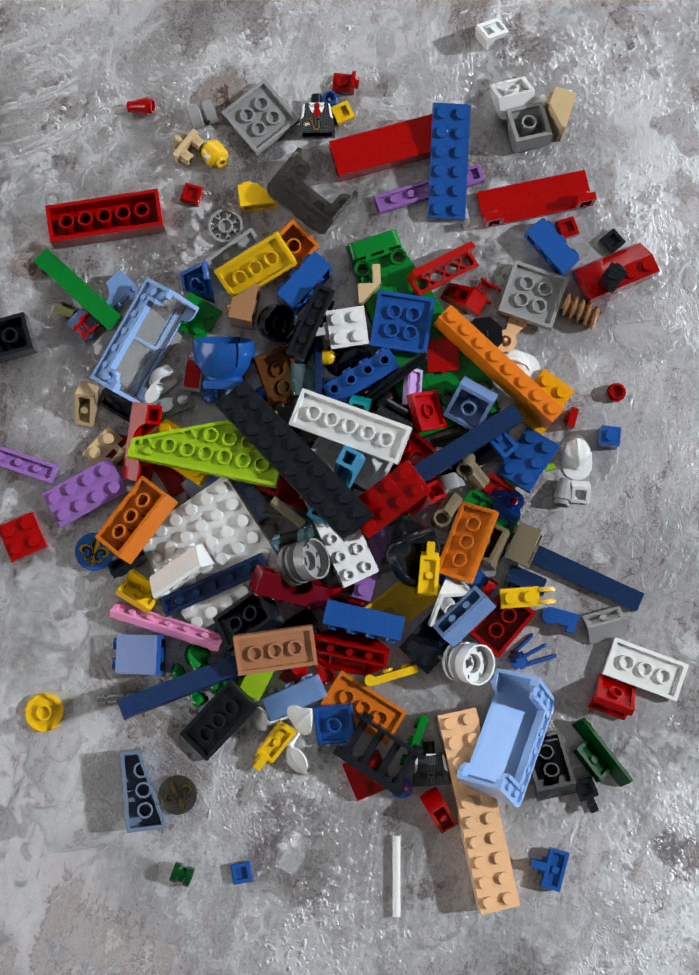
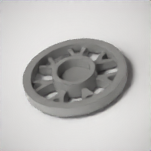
[208,209,243,244]

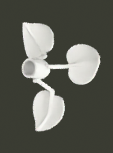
[249,705,314,774]

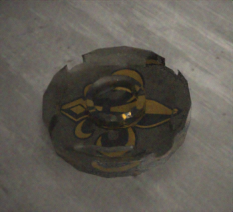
[158,774,198,815]

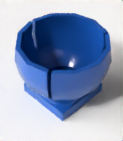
[193,336,255,389]

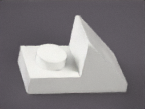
[475,18,509,50]

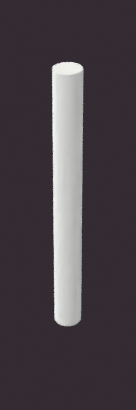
[393,835,401,917]

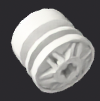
[442,641,495,686]

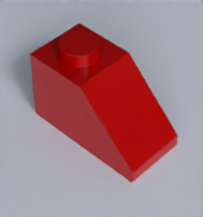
[440,282,487,316]
[419,786,458,834]

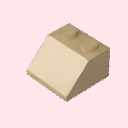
[544,86,577,141]

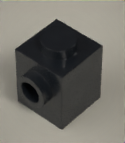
[597,262,628,294]

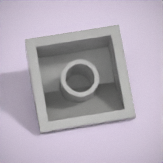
[506,102,552,153]

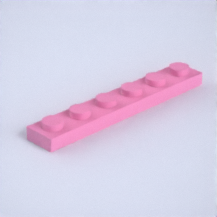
[109,601,224,652]

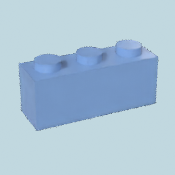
[433,585,496,647]
[262,673,328,721]

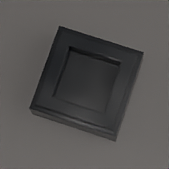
[599,228,626,255]

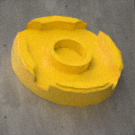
[25,693,65,732]

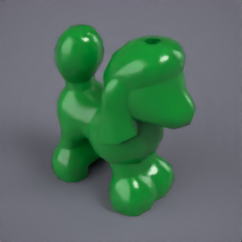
[171,644,226,708]

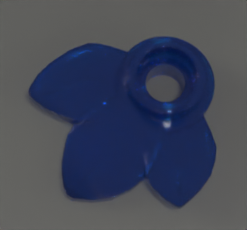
[491,489,525,527]

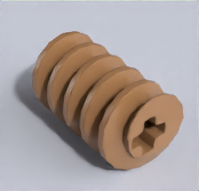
[559,293,602,330]

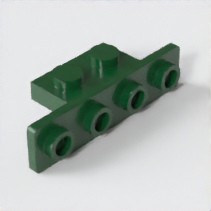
[572,717,633,787]

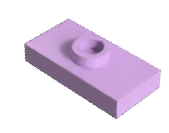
[402,368,423,407]

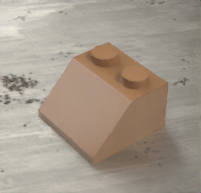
[226,284,261,330]

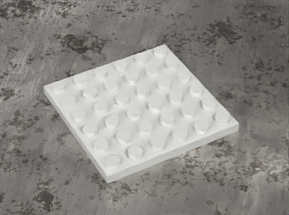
[143,477,282,629]

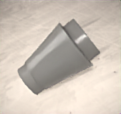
[552,478,571,508]

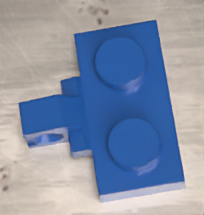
[529,847,570,892]

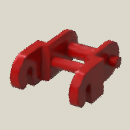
[473,278,501,305]
[72,311,101,340]

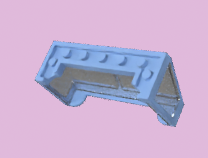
[90,277,199,403]

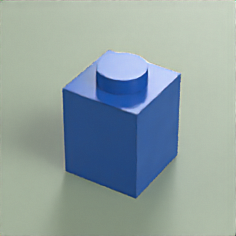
[596,425,621,450]

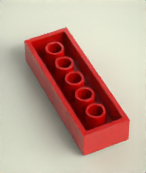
[45,188,166,249]

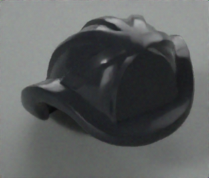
[386,520,441,587]

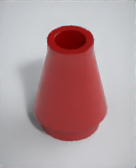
[126,97,155,116]

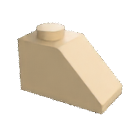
[75,381,100,427]

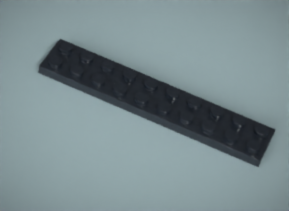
[215,380,374,542]

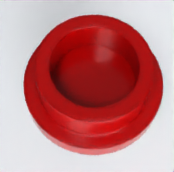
[607,383,626,402]

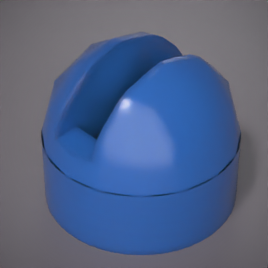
[322,91,338,107]

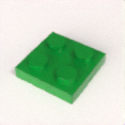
[177,292,223,339]

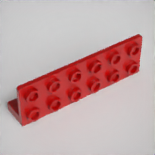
[476,170,597,228]

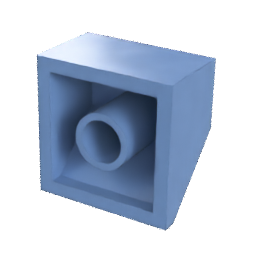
[443,376,498,430]

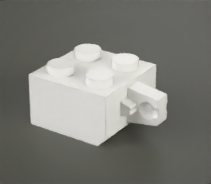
[315,305,369,350]

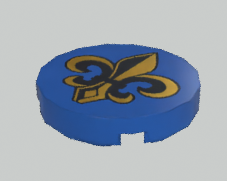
[75,533,114,571]

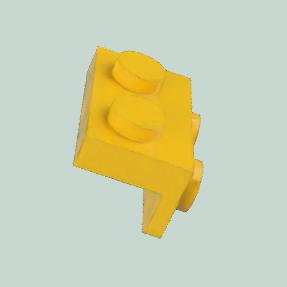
[115,569,161,614]

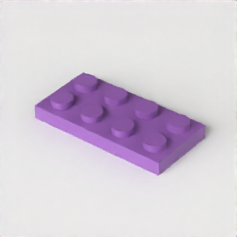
[42,457,129,527]

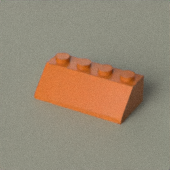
[95,475,178,565]

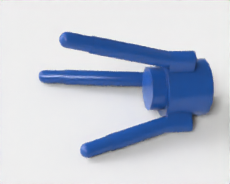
[508,633,557,670]

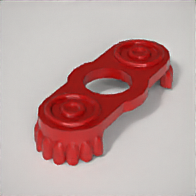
[291,663,336,685]

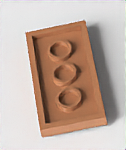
[233,624,318,676]

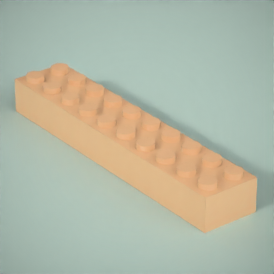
[435,707,520,915]

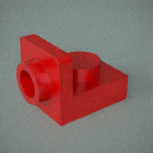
[332,71,359,95]

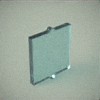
[290,363,314,396]

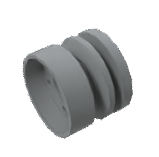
[277,538,330,585]

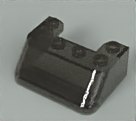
[267,147,358,234]

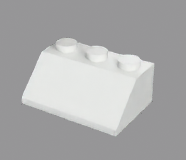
[149,543,214,599]

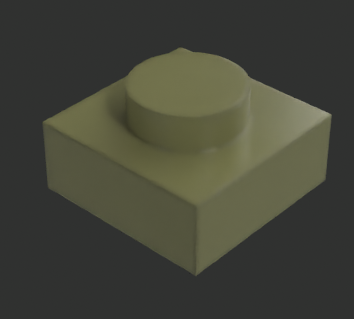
[54,302,80,319]

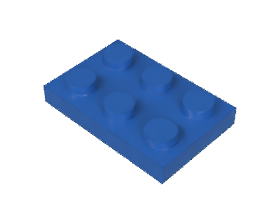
[497,427,560,494]

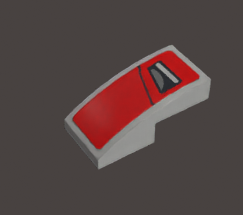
[181,351,203,393]

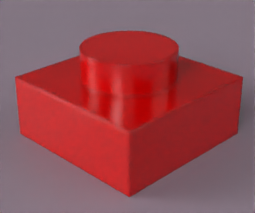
[563,407,579,430]

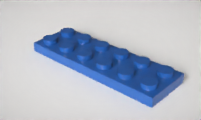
[427,103,471,220]

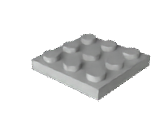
[221,78,300,156]
[497,260,569,331]

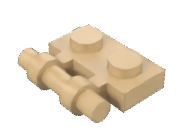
[82,426,126,468]

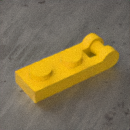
[364,662,419,686]

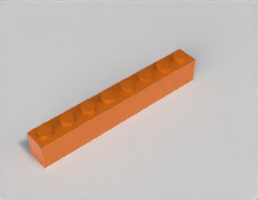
[433,305,564,429]

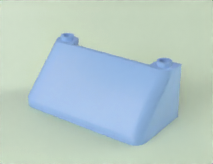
[457,668,555,807]

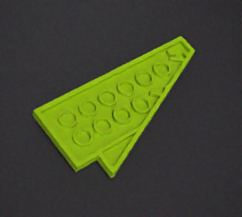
[126,411,280,489]

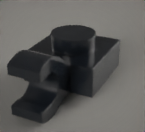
[576,776,599,813]

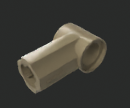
[456,453,489,491]
[430,490,463,529]

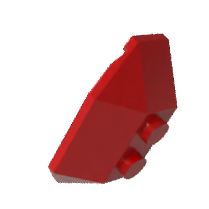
[314,629,390,676]

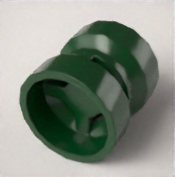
[169,861,195,887]

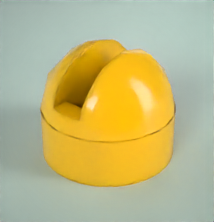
[322,350,336,365]

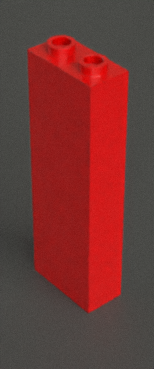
[329,114,432,182]

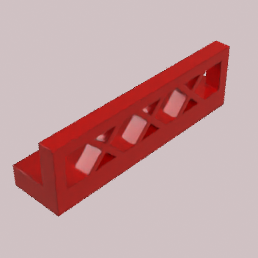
[406,241,479,296]

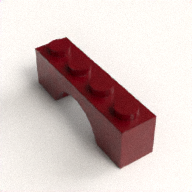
[249,564,333,611]

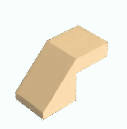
[357,264,381,306]

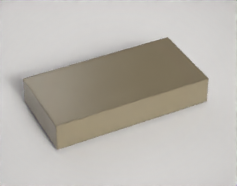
[269,497,306,529]

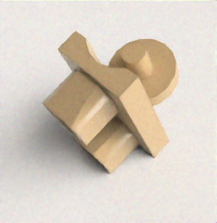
[172,128,205,165]

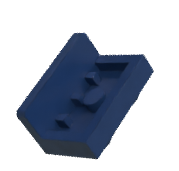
[504,565,547,597]

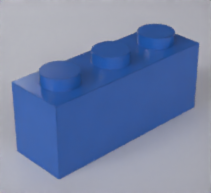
[524,217,580,276]

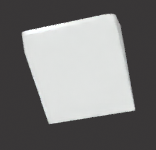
[571,480,591,504]

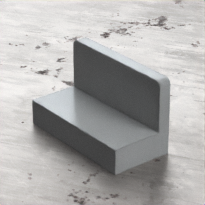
[582,606,627,644]

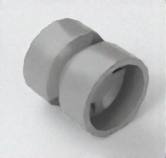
[186,99,218,130]

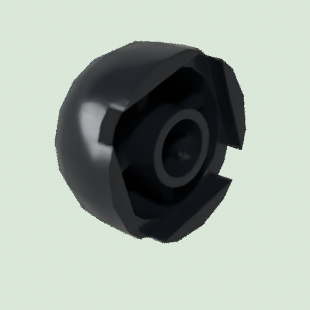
[257,304,295,342]

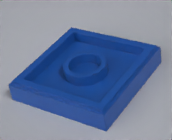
[313,703,356,745]

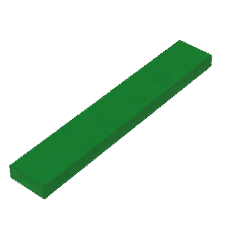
[34,248,122,331]

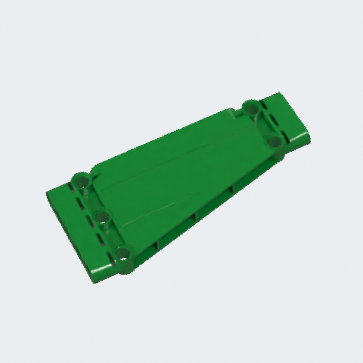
[346,229,502,438]

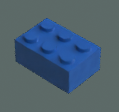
[277,251,332,317]

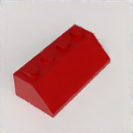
[572,243,660,305]

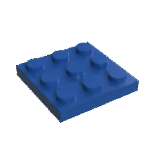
[369,290,435,354]

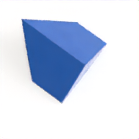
[180,261,215,304]

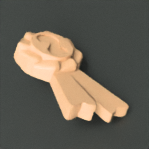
[498,317,529,353]

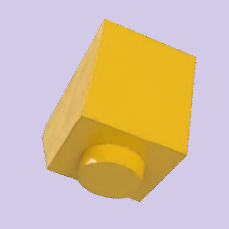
[238,181,278,212]

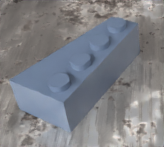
[120,748,167,833]

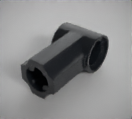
[372,391,411,420]

